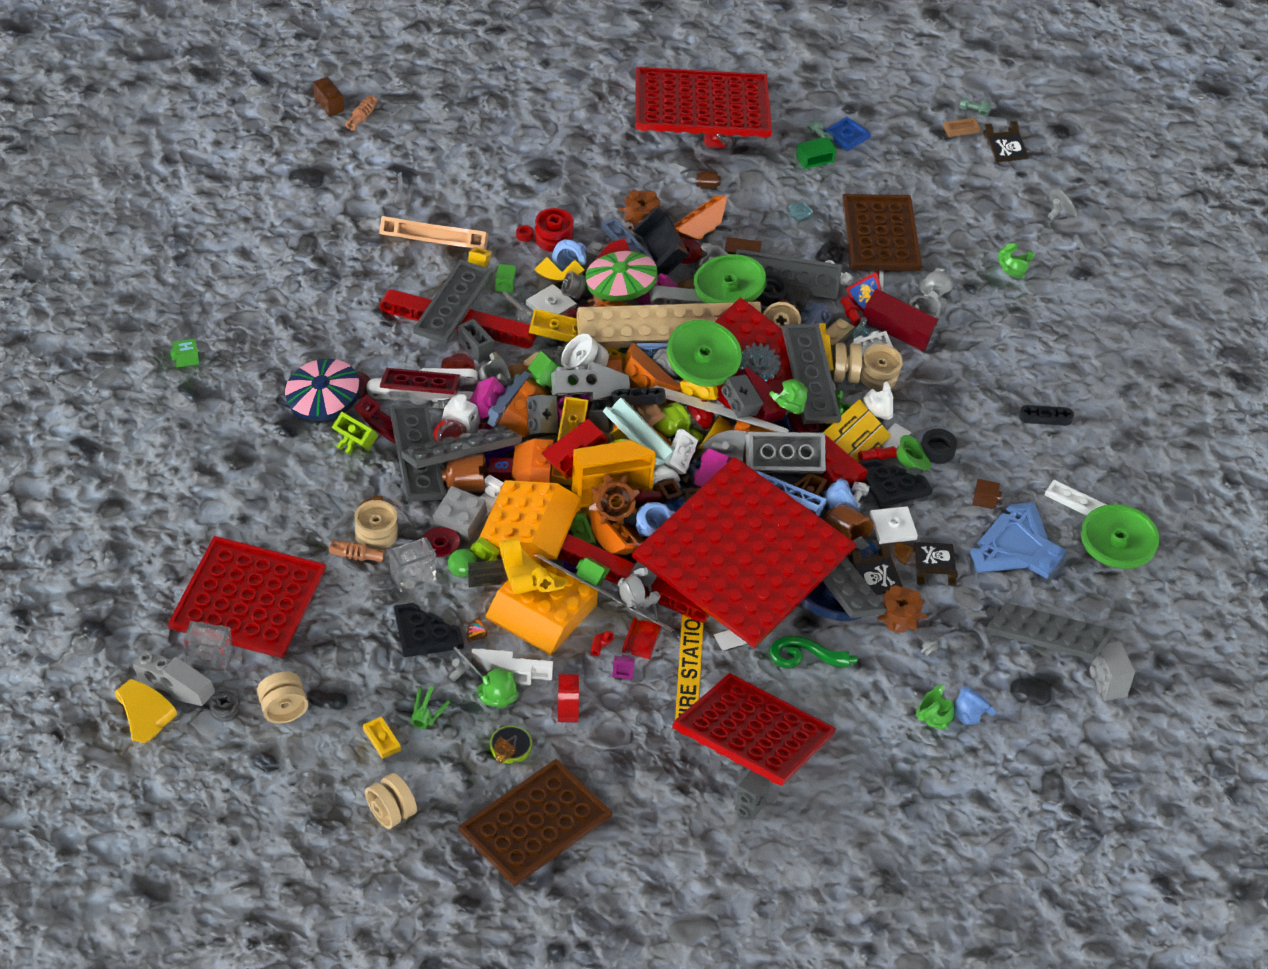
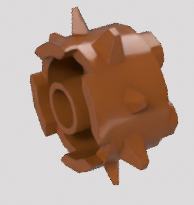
[618,190,666,228]
[588,474,640,526]
[877,585,928,633]

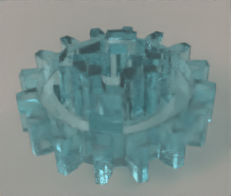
[740,343,781,381]

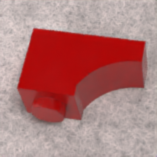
[558,674,579,723]

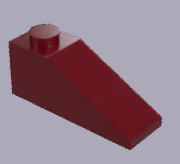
[742,367,787,423]

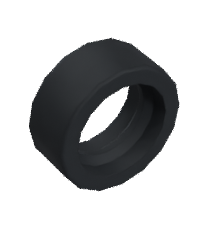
[756,272,788,306]
[921,429,957,464]

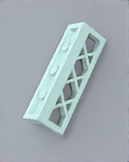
[603,398,675,465]

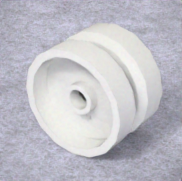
[561,334,609,382]

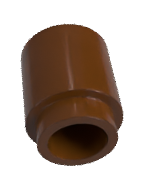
[696,172,721,189]

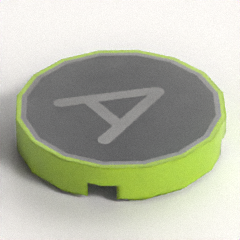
[490,726,532,764]

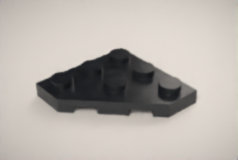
[858,458,932,508]
[393,603,464,657]

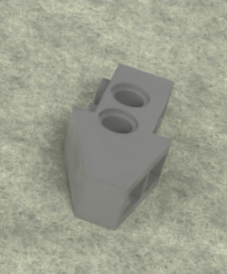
[551,362,630,402]
[132,650,215,706]

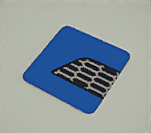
[861,542,878,557]

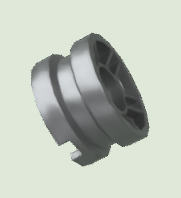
[561,271,586,299]
[209,689,240,722]

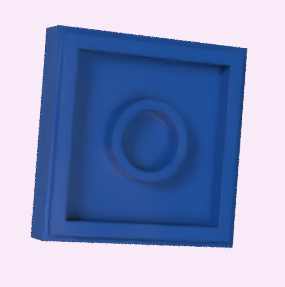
[824,117,871,152]

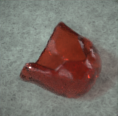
[441,353,475,378]

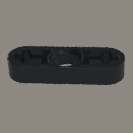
[611,388,666,405]
[1019,405,1074,426]

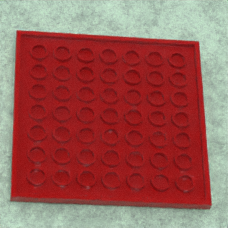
[635,67,772,138]
[632,456,856,649]

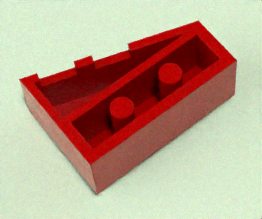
[541,419,609,480]
[818,435,868,490]

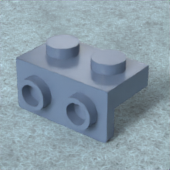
[800,303,831,325]

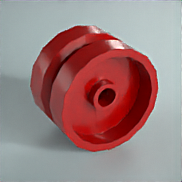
[535,208,574,252]

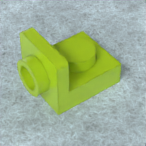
[470,536,500,571]

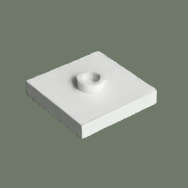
[526,284,577,315]
[870,506,918,544]

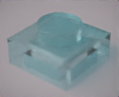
[788,201,813,222]

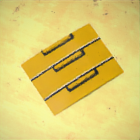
[823,399,891,462]

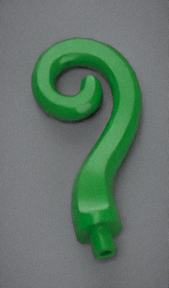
[769,636,857,668]

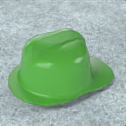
[896,435,931,470]

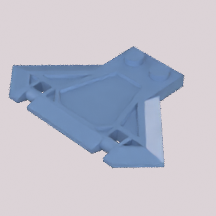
[970,502,1067,579]

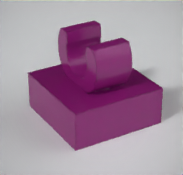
[612,654,635,680]

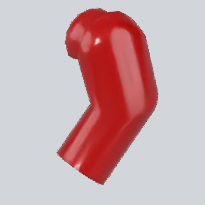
[590,631,614,656]

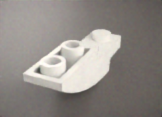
[472,648,553,685]

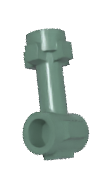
[959,98,991,117]
[807,121,834,143]

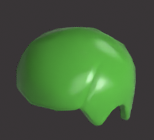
[448,548,478,578]

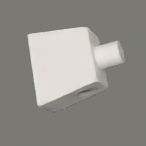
[441,394,480,434]

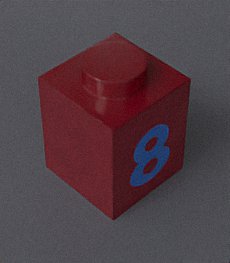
[486,458,514,482]

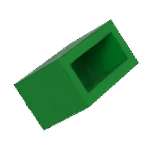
[796,137,836,169]

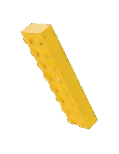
[529,309,619,353]
[550,396,589,486]

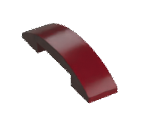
[354,394,396,444]

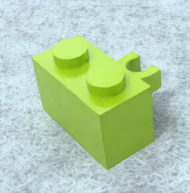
[332,411,379,455]

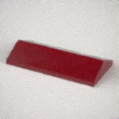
[862,289,939,352]
[380,368,460,395]

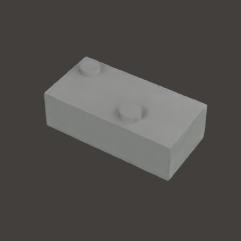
[745,432,826,474]

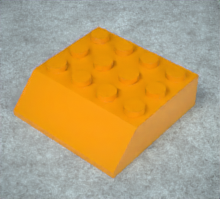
[571,440,656,517]
[479,480,582,559]
[486,554,598,655]

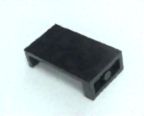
[632,207,689,275]

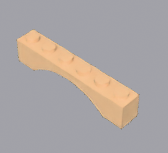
[379,216,489,250]

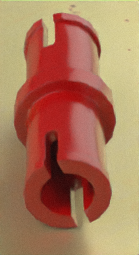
[840,296,863,327]
[858,446,897,462]

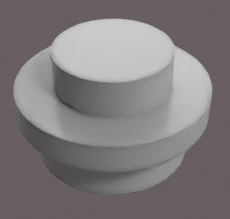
[921,639,941,657]

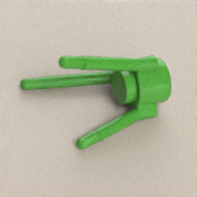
[410,685,451,729]

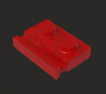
[622,617,662,659]

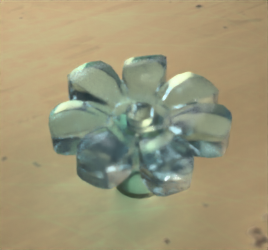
[852,317,871,338]

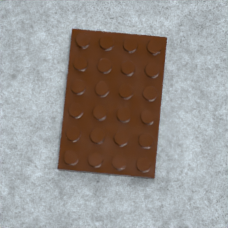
[842,194,922,271]
[458,759,612,887]

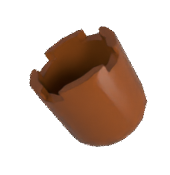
[442,455,486,493]
[825,504,873,541]

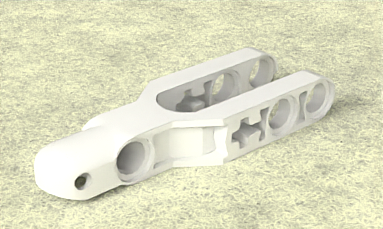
[366,368,478,409]

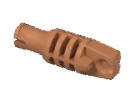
[345,95,378,130]
[329,540,385,563]

